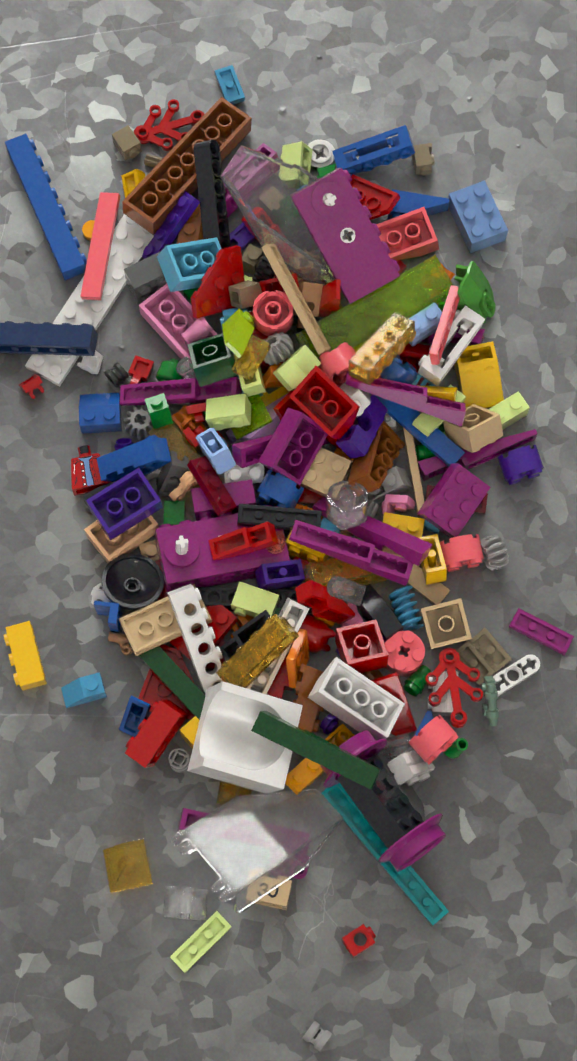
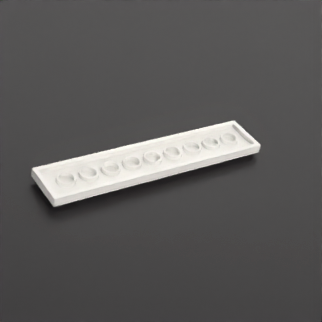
[25,214,155,387]

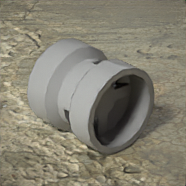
[168,748,190,773]
[302,1021,332,1052]

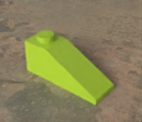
[222,308,254,358]

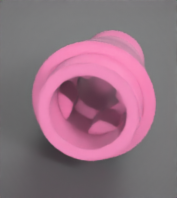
[182,317,213,344]

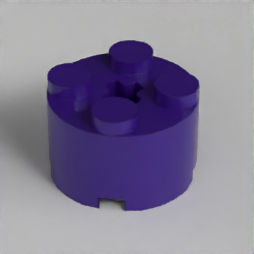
[497,445,544,485]

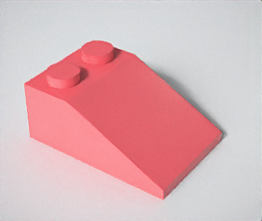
[376,207,439,261]

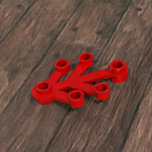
[134,99,204,151]
[425,648,483,728]

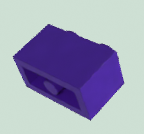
[255,559,305,590]

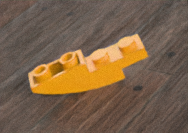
[285,724,355,795]

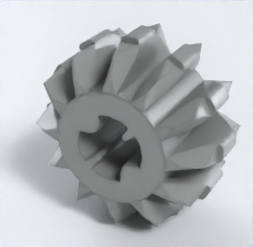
[259,332,294,365]
[124,405,155,440]
[480,534,509,571]

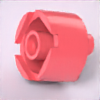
[253,290,293,336]
[318,342,366,387]
[440,534,484,572]
[385,630,425,677]
[408,714,459,765]

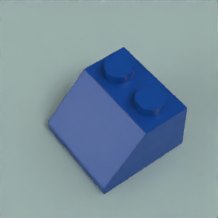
[79,392,122,434]

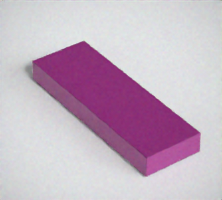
[509,608,574,656]

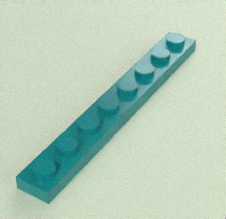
[321,783,449,926]

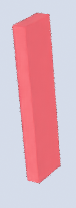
[429,285,460,365]

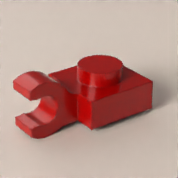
[128,355,154,384]

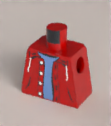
[71,445,111,496]

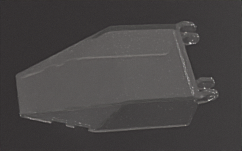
[220,145,350,286]
[171,788,343,913]

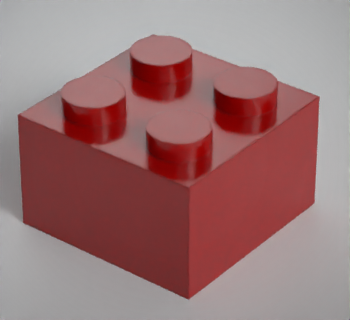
[335,619,389,673]

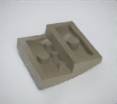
[456,627,513,686]

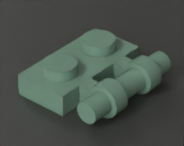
[481,676,499,726]

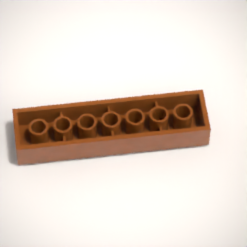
[122,97,252,235]

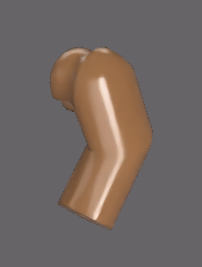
[108,631,133,655]

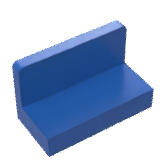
[94,601,122,633]

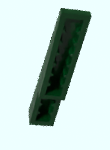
[129,643,205,720]
[251,711,381,789]

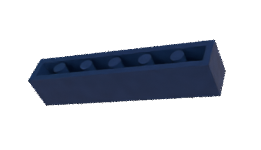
[0,321,98,356]

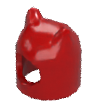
[291,615,336,653]

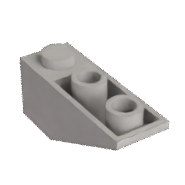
[346,466,413,511]

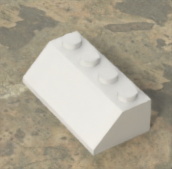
[308,657,405,740]

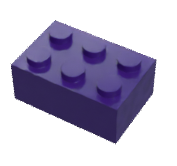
[86,468,163,540]

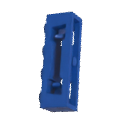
[332,125,415,176]

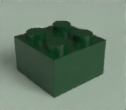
[187,333,238,387]

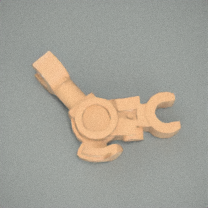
[169,469,217,501]

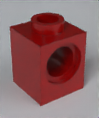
[341,924,376,958]

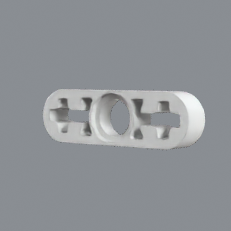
[493,654,540,696]

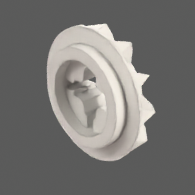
[307,140,335,168]

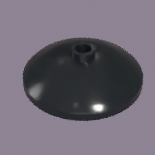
[102,553,164,610]

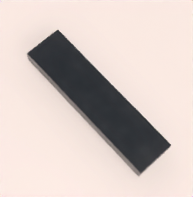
[237,504,322,530]

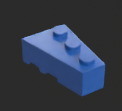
[97,435,171,482]

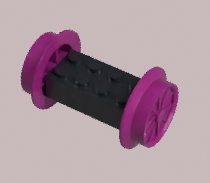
[320,730,446,872]

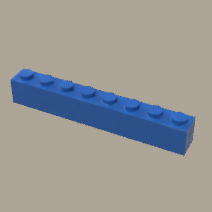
[5,134,87,280]

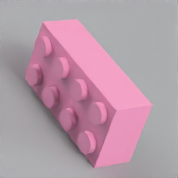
[139,283,218,370]

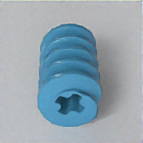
[389,585,424,631]

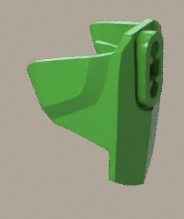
[438,261,496,326]

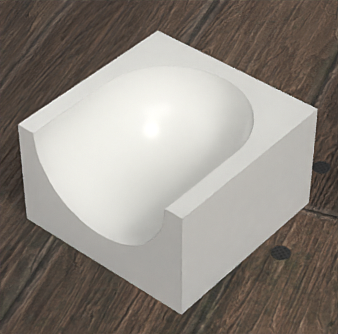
[187,681,303,794]

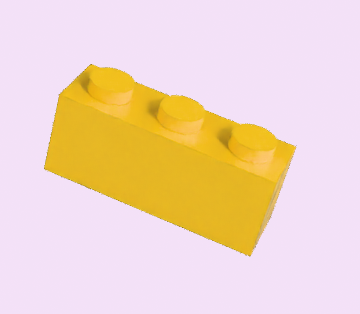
[4,621,47,690]

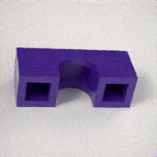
[336,394,388,459]

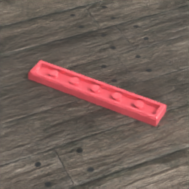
[80,192,120,300]

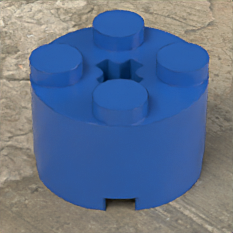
[375,349,418,385]
[257,470,305,508]

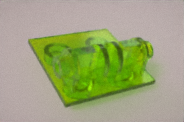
[231,394,273,440]

